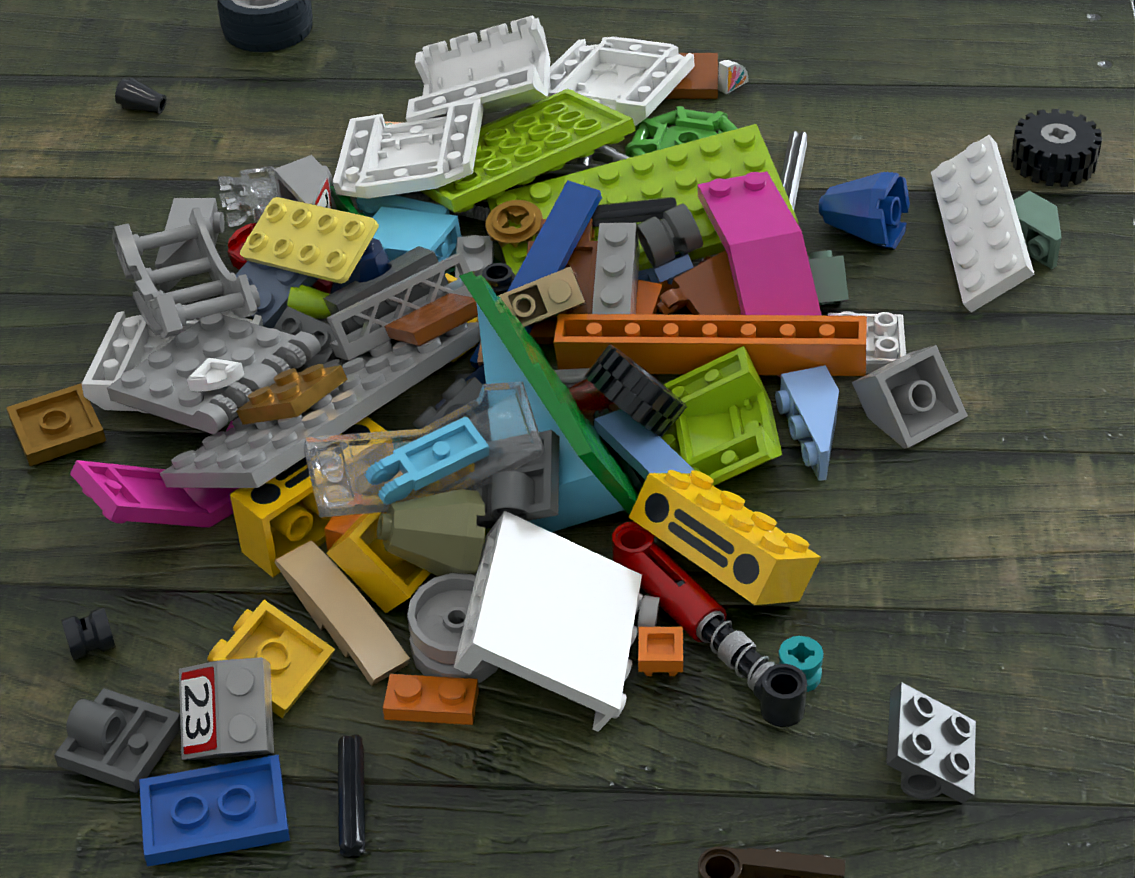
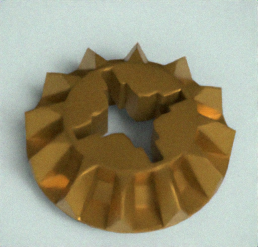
[485,200,543,248]

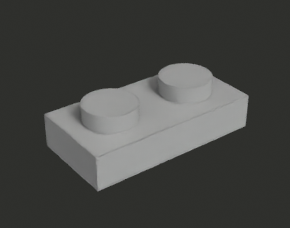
[455,235,494,279]

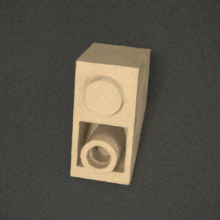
[500,266,586,327]

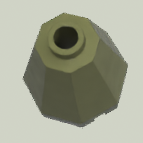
[377,489,485,576]

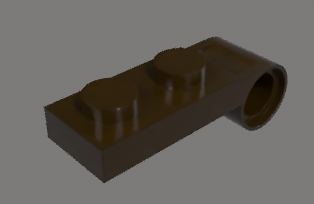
[698,847,846,878]

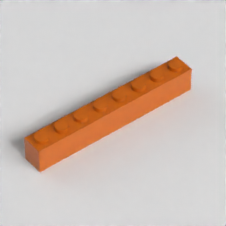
[554,314,867,376]

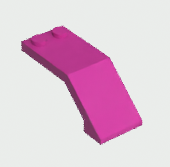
[697,171,822,316]
[70,420,239,528]

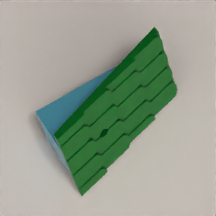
[459,271,638,532]

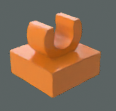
[638,627,683,676]

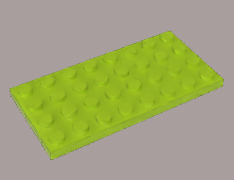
[487,124,799,275]

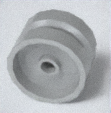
[407,573,499,683]

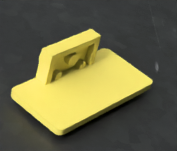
[240,197,379,284]

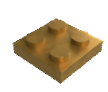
[236,364,348,425]
[6,383,106,466]

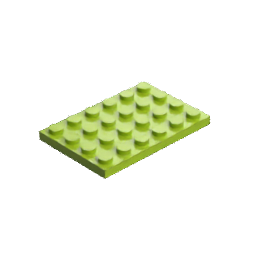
[420,88,636,213]

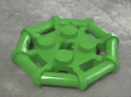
[625,106,738,157]

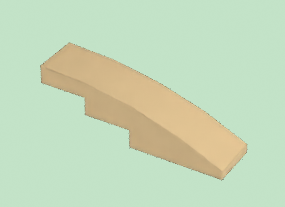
[275,540,410,686]

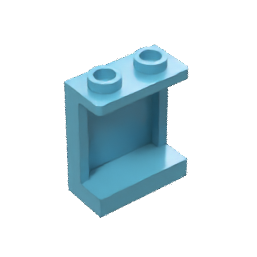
[372,206,461,262]

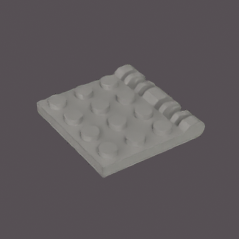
[107,313,321,434]

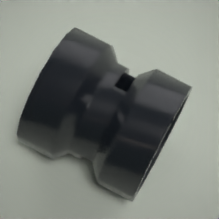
[61,607,116,661]

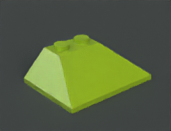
[660,346,783,486]

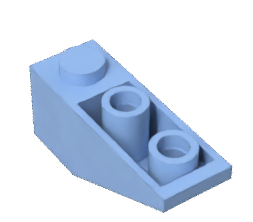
[775,365,839,481]

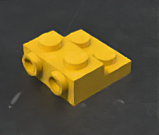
[207,600,335,718]

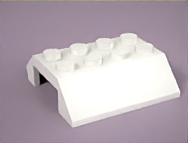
[406,15,550,122]

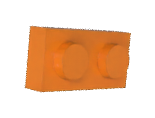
[383,674,479,725]

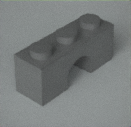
[323,246,449,334]

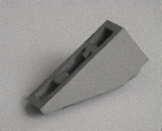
[155,198,224,292]

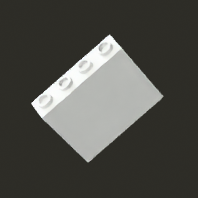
[454,511,643,732]

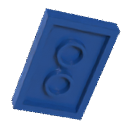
[139,755,290,867]

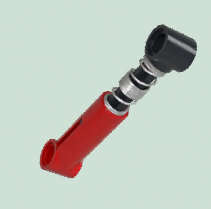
[612,522,807,727]

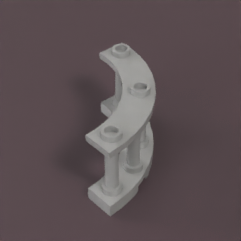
[112,207,260,339]

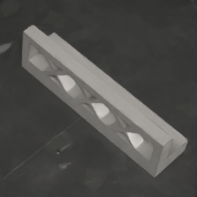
[327,252,472,361]

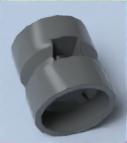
[637,203,703,268]

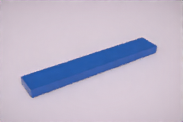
[470,180,602,368]

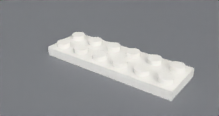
[931,135,1035,313]

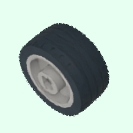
[217,0,313,52]

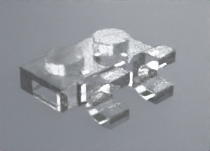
[218,166,278,227]

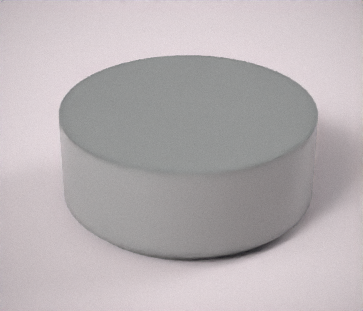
[637,596,660,636]

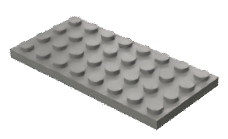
[160,322,481,488]

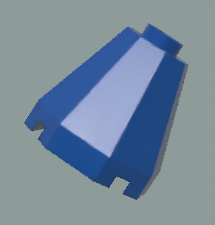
[819,172,910,249]

